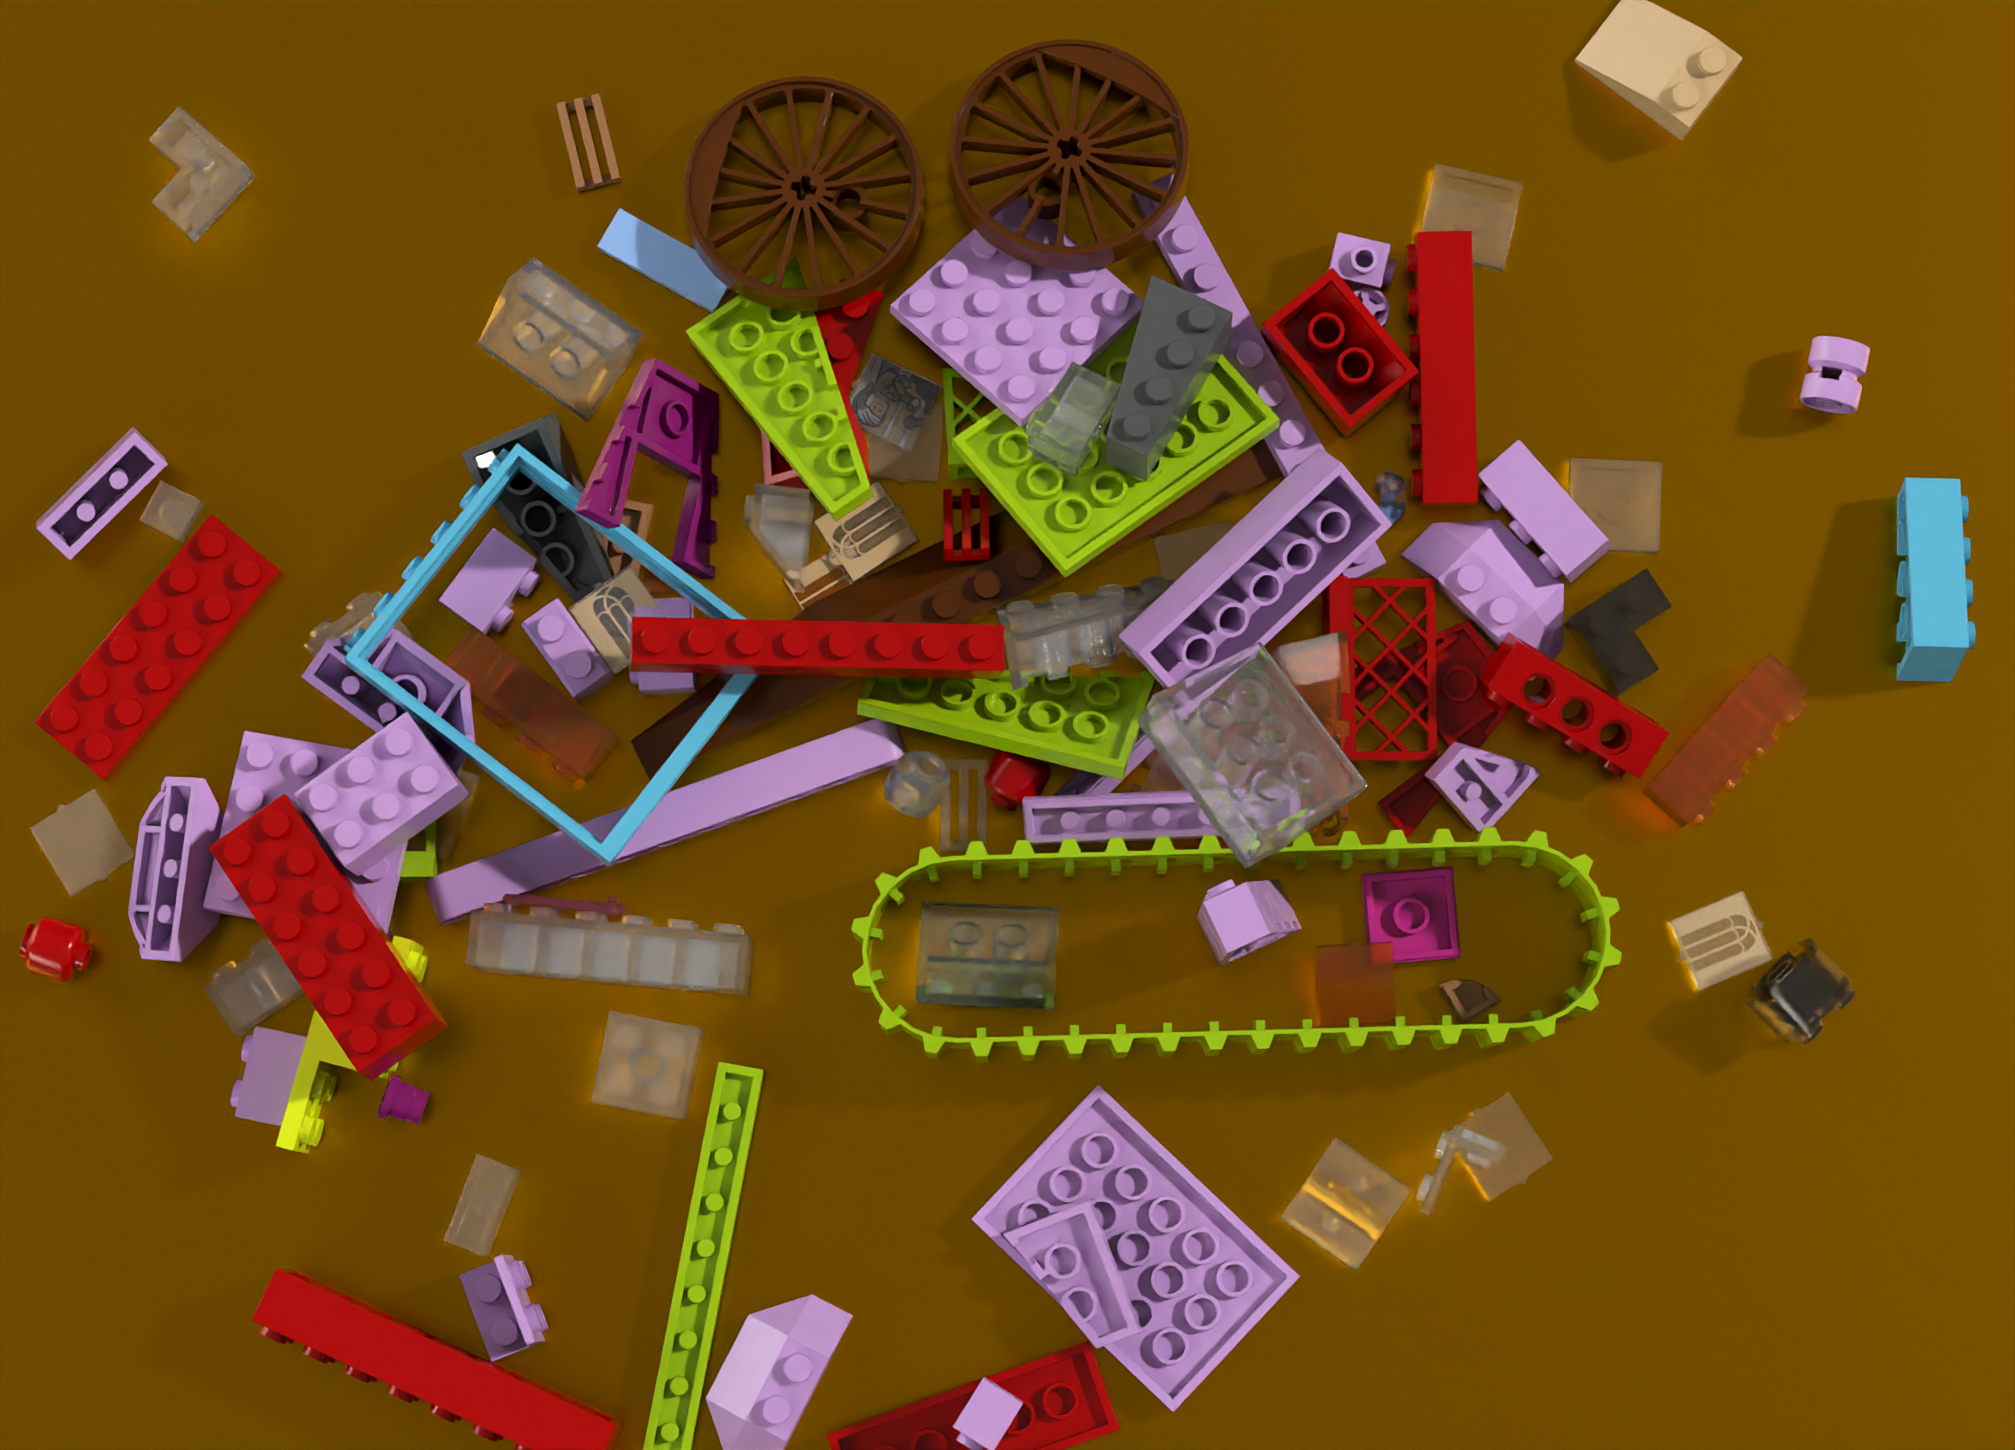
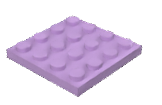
[890,196,1144,428]
[203,731,408,934]

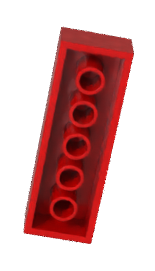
[208,793,449,1081]

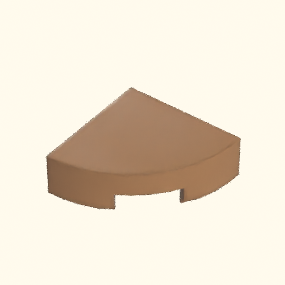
[1437,979,1502,1024]

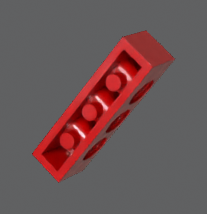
[1479,632,1669,779]

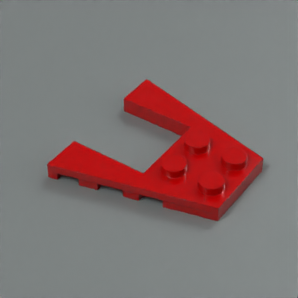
[1296,620,1514,839]

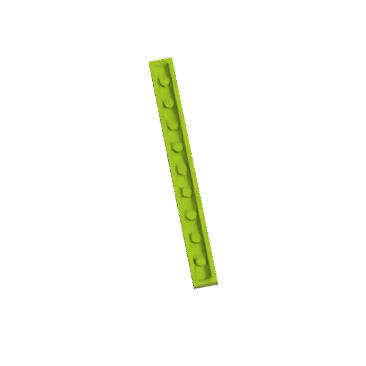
[643,1061,765,1450]

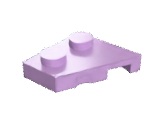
[1424,741,1541,834]

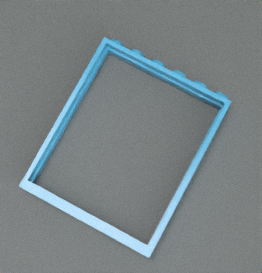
[344,443,760,867]

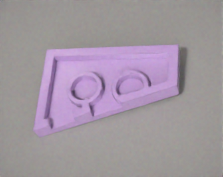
[1003,1200,1142,1349]

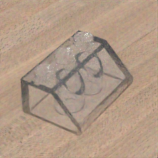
[477,258,643,421]
[916,901,1059,1010]

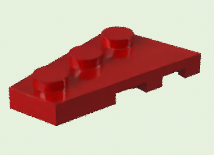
[815,278,885,397]

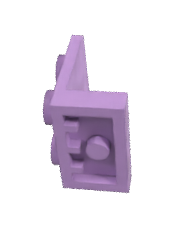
[459,1254,548,1362]

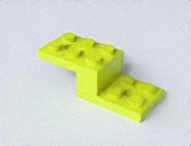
[275,935,428,1154]

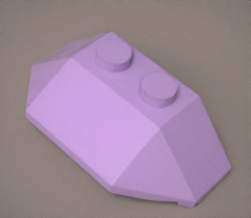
[1401,520,1564,682]
[302,629,475,774]
[128,776,224,962]
[706,1294,853,1450]

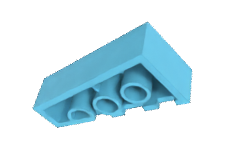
[1896,477,1976,682]

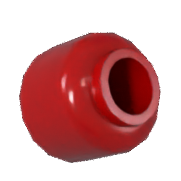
[984,749,1051,811]
[19,916,92,982]

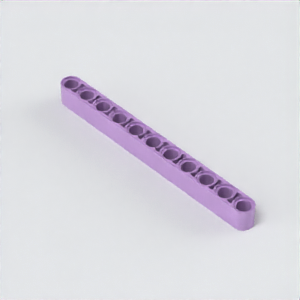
[424,719,909,925]

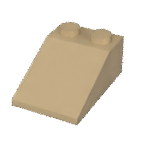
[1574,0,1743,141]

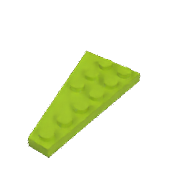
[685,257,874,522]

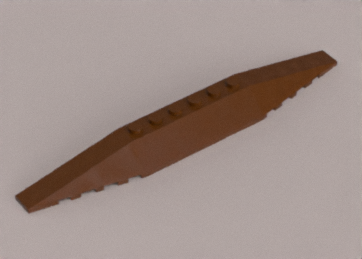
[631,438,1283,781]

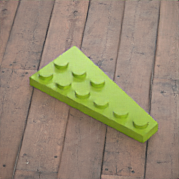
[857,670,1157,780]

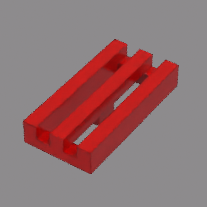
[943,488,990,561]

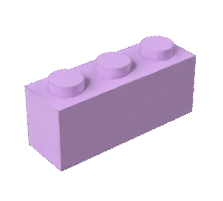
[36,427,168,560]
[1478,439,1612,583]

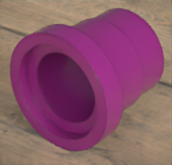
[376,1073,430,1125]

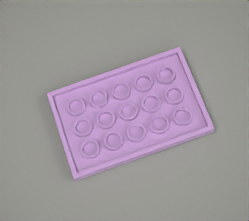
[971,1085,1300,1412]

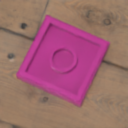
[1361,866,1461,966]

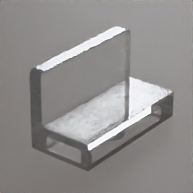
[443,1154,522,1257]

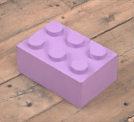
[293,711,471,876]

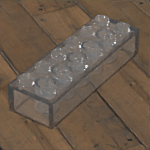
[465,903,754,996]

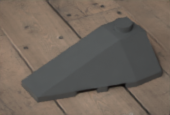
[461,412,615,602]

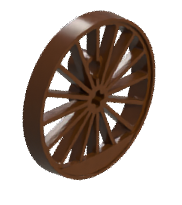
[948,39,1190,270]
[684,76,926,311]

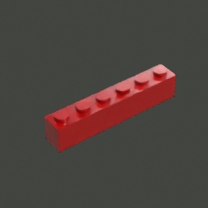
[1406,231,1478,508]

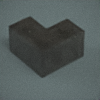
[1564,568,1672,698]

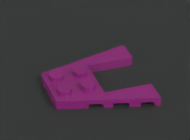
[575,358,719,579]

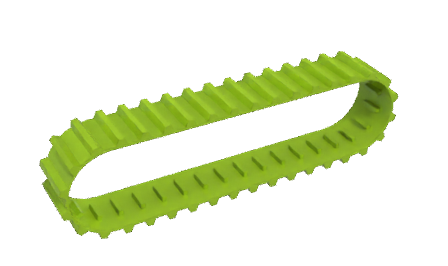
[851,827,1622,1062]

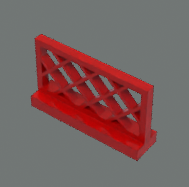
[1322,576,1438,763]

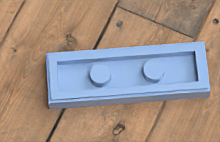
[597,208,730,313]

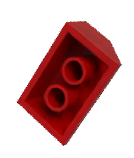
[1260,268,1420,438]

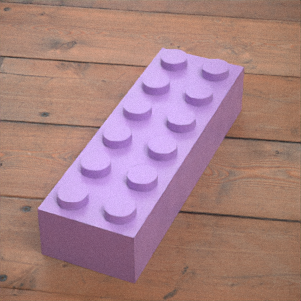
[1118,447,1393,714]

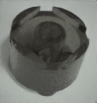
[1745,938,1856,1044]

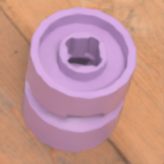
[1799,336,1870,414]

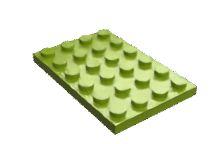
[952,319,1280,578]

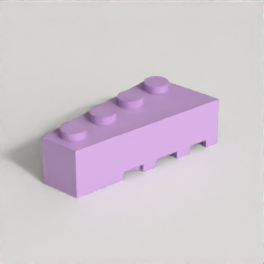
[1196,879,1302,967]

